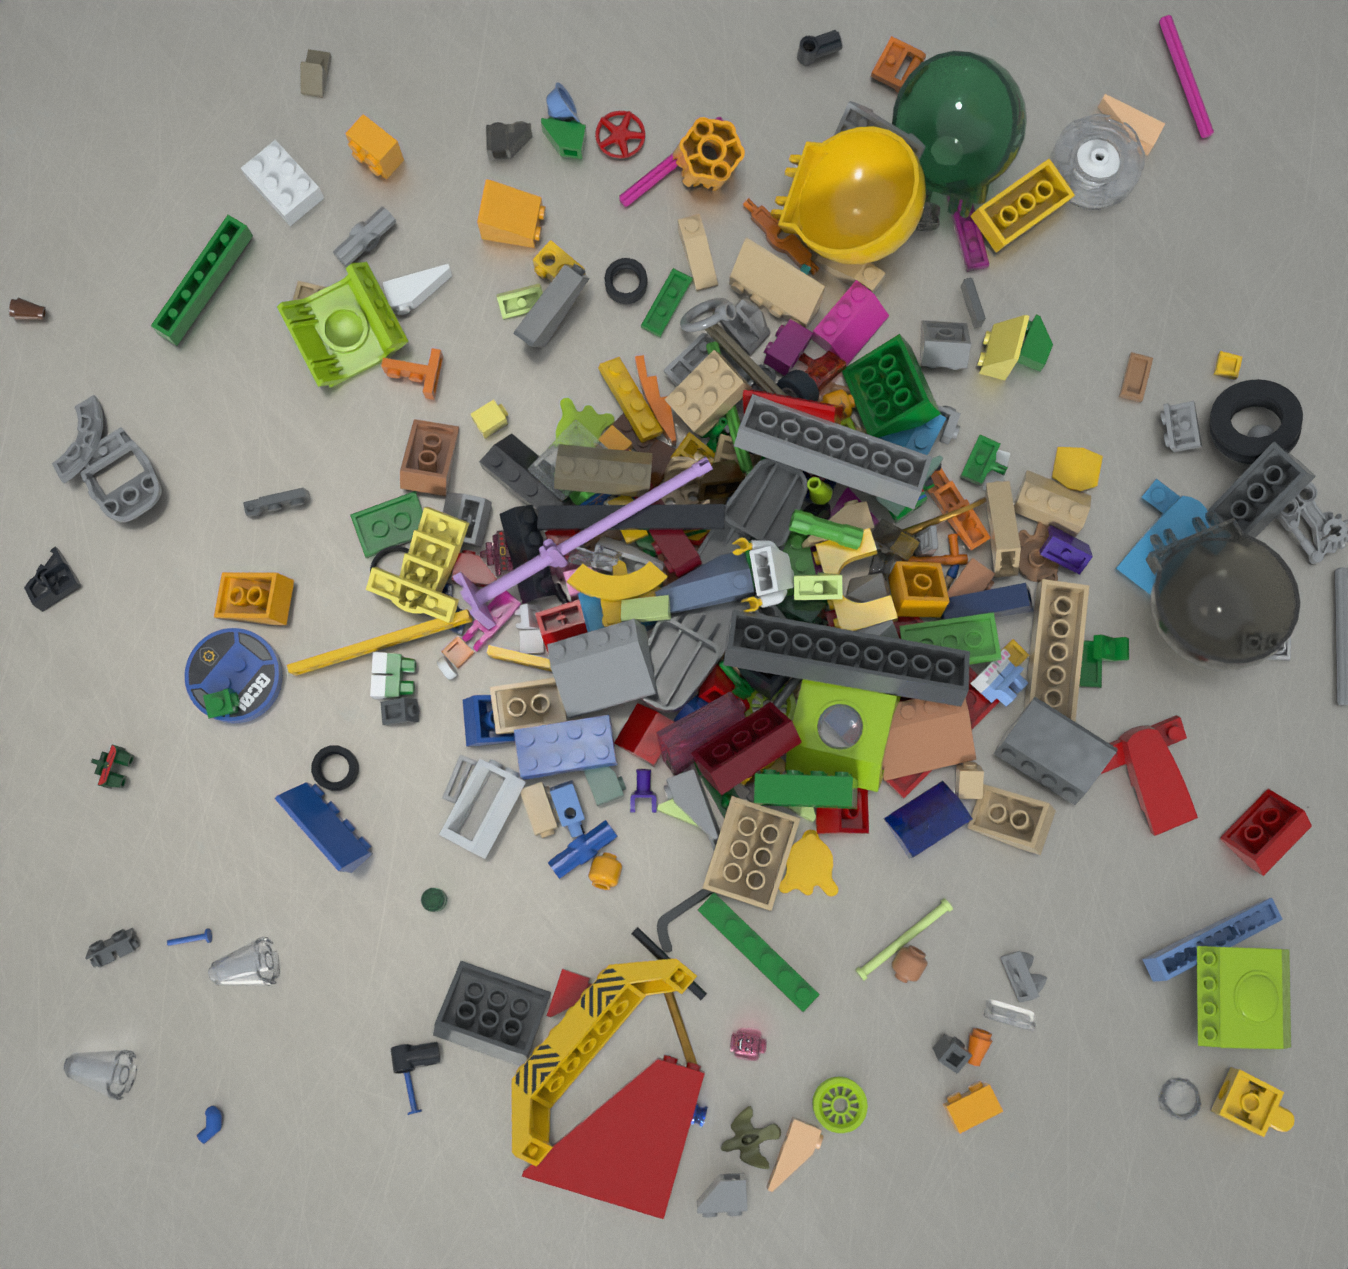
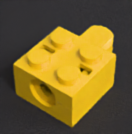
[1211,1067,1295,1137]

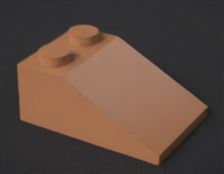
[400,419,459,496]

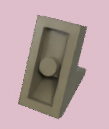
[300,49,332,97]

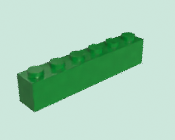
[151,215,253,346]
[697,893,820,1012]

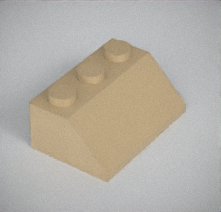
[1014,470,1091,537]

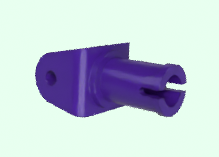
[630,769,657,813]

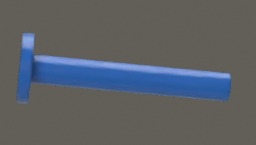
[167,928,212,946]
[404,1072,422,1115]

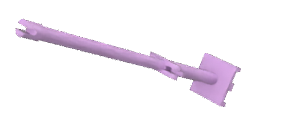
[453,457,713,630]

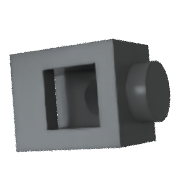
[933,1033,972,1074]

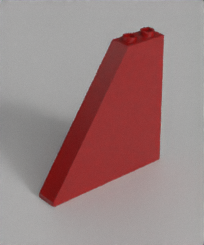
[521,1055,705,1220]

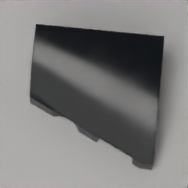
[24,546,81,612]

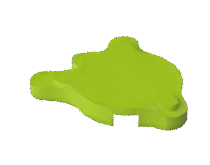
[556,398,615,448]

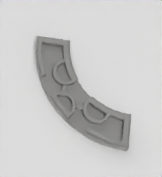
[52,395,103,483]

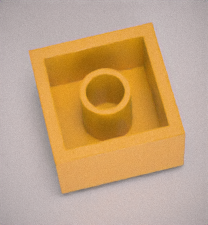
[345,114,404,179]
[888,561,950,617]

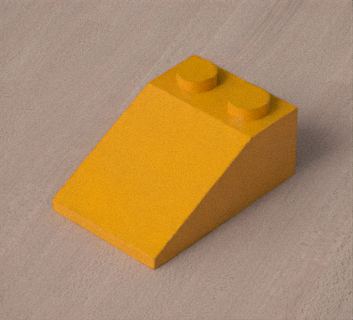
[214,572,294,625]

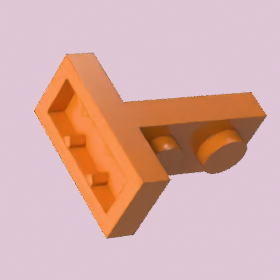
[381,348,444,400]

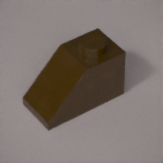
[697,460,745,501]

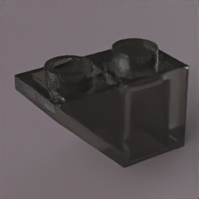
[486,121,533,160]

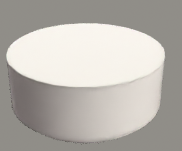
[437,656,458,680]

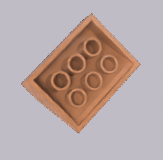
[882,699,976,781]

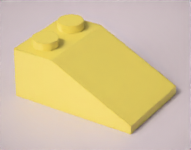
[977,315,1029,380]

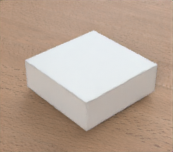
[519,630,544,655]

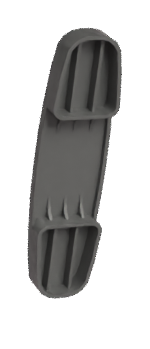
[640,458,808,713]

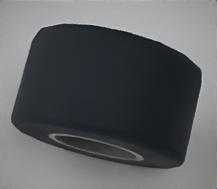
[776,370,819,401]

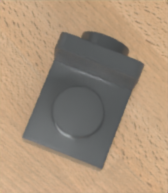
[380,698,420,725]

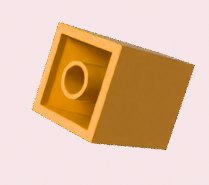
[477,179,546,248]

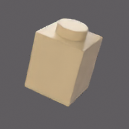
[955,762,984,799]

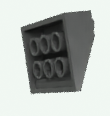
[994,697,1118,805]
[433,961,551,1066]

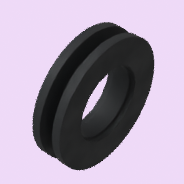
[1210,379,1303,465]

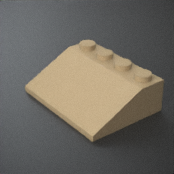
[729,237,825,329]
[702,796,801,911]

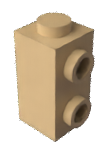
[520,782,560,838]

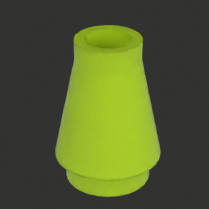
[807,477,832,505]

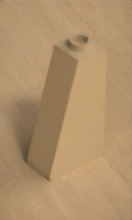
[985,481,1021,577]

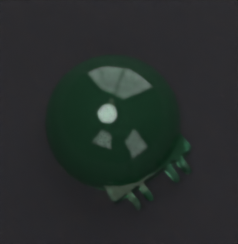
[892,51,1027,218]

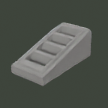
[912,525,938,557]

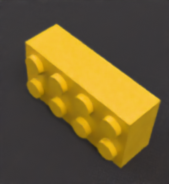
[971,159,1075,253]

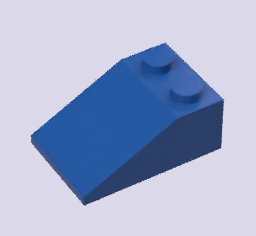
[462,695,515,746]

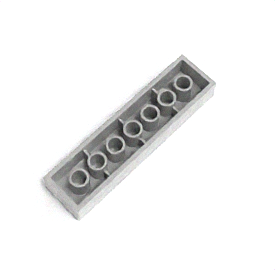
[734,394,932,509]

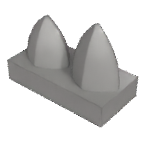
[1000,951,1047,1003]

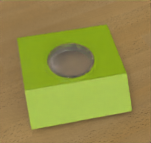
[785,679,901,792]

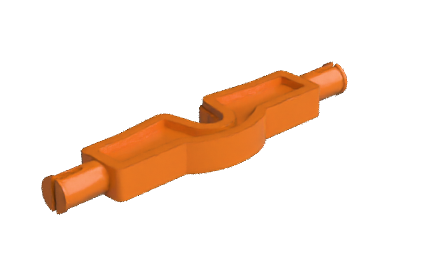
[743,198,820,275]

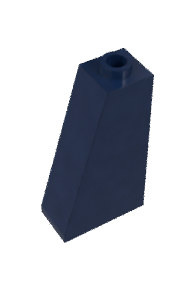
[941,582,1034,620]

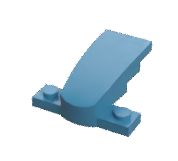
[1116,479,1232,597]

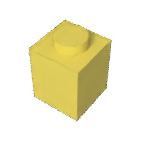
[470,399,508,438]

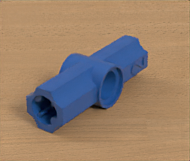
[548,820,618,879]

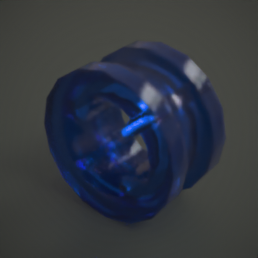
[690,1103,708,1128]

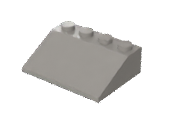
[547,619,657,718]

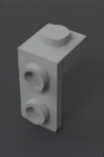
[937,405,961,444]

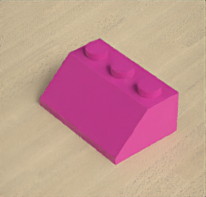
[811,280,889,367]

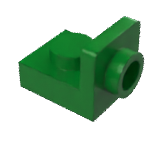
[1093,634,1129,662]
[203,688,240,719]

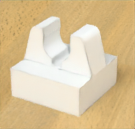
[515,604,541,630]

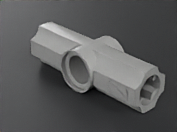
[333,206,396,267]

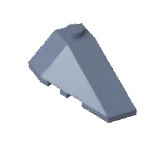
[655,553,754,614]

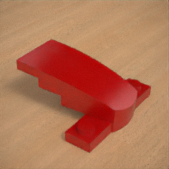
[1101,715,1198,836]

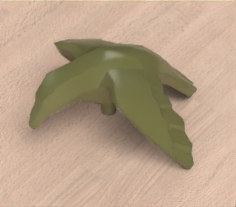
[721,1106,781,1169]

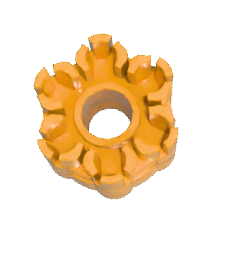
[673,117,745,191]

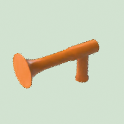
[901,534,968,565]

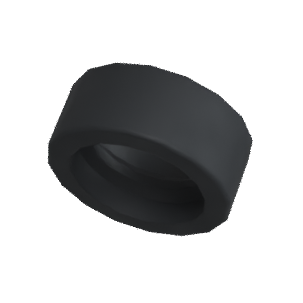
[604,258,648,304]
[311,745,359,791]

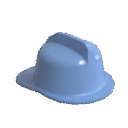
[546,83,580,122]

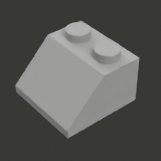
[920,320,971,370]

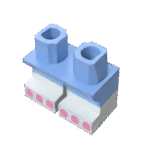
[970,649,1028,706]

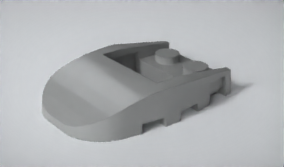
[80,427,162,522]

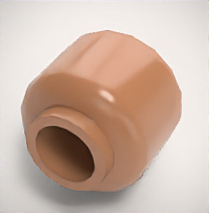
[892,945,928,983]

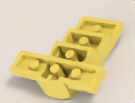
[366,507,469,623]

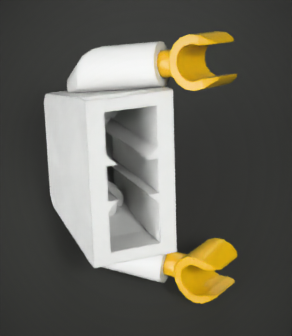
[732,538,794,612]

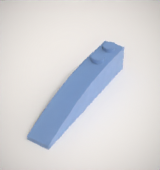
[1142,898,1283,982]

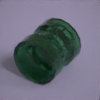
[421,888,448,912]

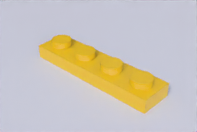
[598,357,663,443]

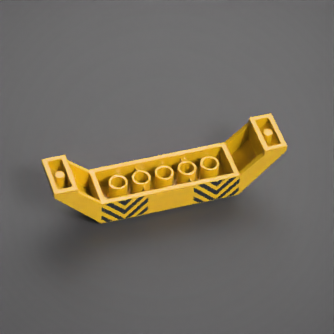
[512,958,697,1166]

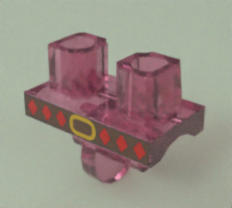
[480,530,513,577]

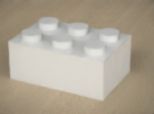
[241,140,324,226]

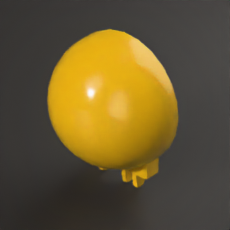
[770,126,926,264]

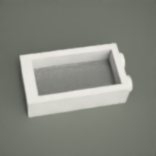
[439,759,526,859]

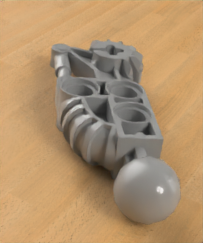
[1247,425,1348,564]

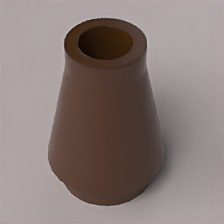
[9,297,46,320]

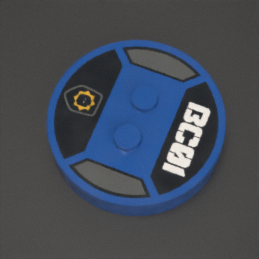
[185,628,283,723]

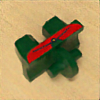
[91,744,135,789]

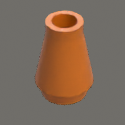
[967,1028,993,1066]

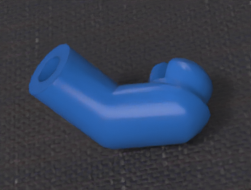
[197,1106,222,1144]

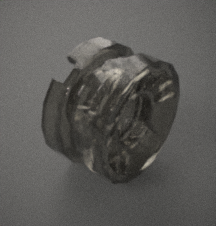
[916,202,941,232]
[868,548,894,582]

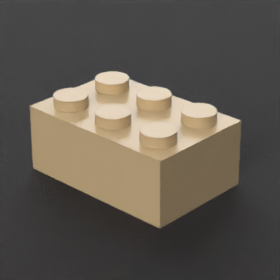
[664,350,752,437]

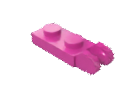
[462,590,522,652]

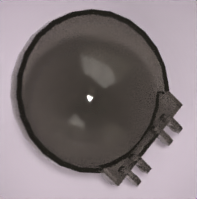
[1145,511,1301,671]

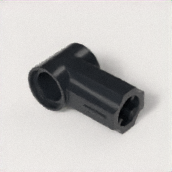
[797,30,843,65]
[390,1042,441,1074]

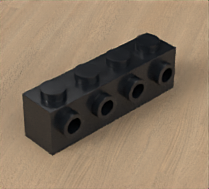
[499,504,556,604]

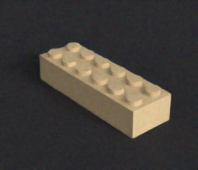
[1024,579,1089,722]

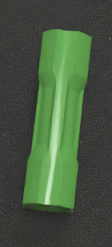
[789,509,864,550]

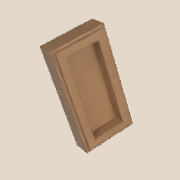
[1119,352,1153,402]

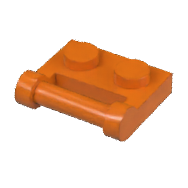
[870,36,926,95]

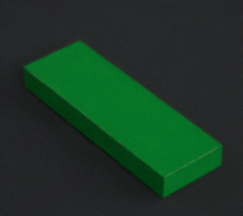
[641,268,693,338]

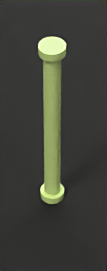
[855,898,953,981]

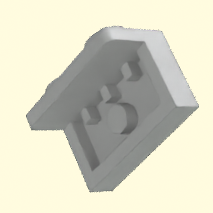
[1161,401,1202,452]

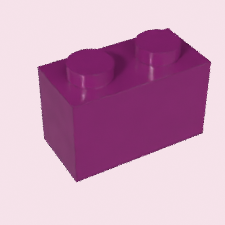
[763,319,813,376]

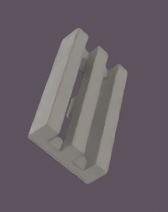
[442,754,478,804]

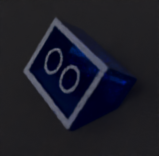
[883,780,973,859]

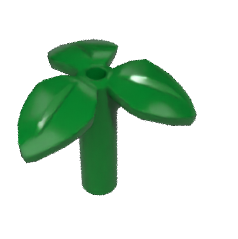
[699,417,729,453]

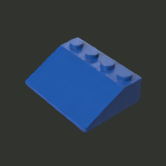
[274,782,373,873]

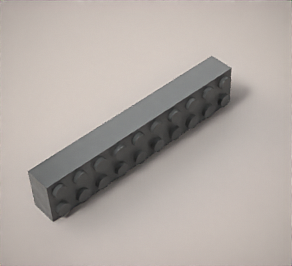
[723,610,970,707]

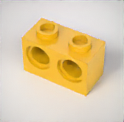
[533,240,586,282]

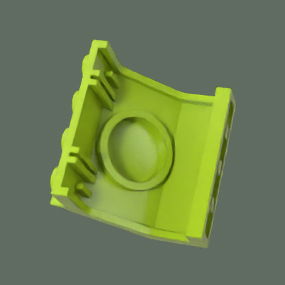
[277,262,409,388]
[1197,946,1291,1049]

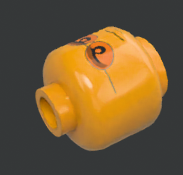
[821,389,855,420]

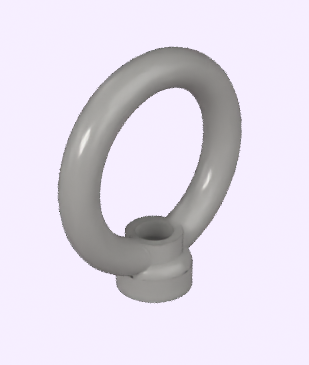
[680,298,736,332]

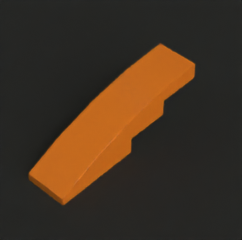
[635,355,676,447]
[927,468,991,550]

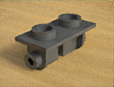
[85,928,139,968]

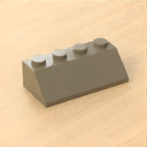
[554,444,652,497]

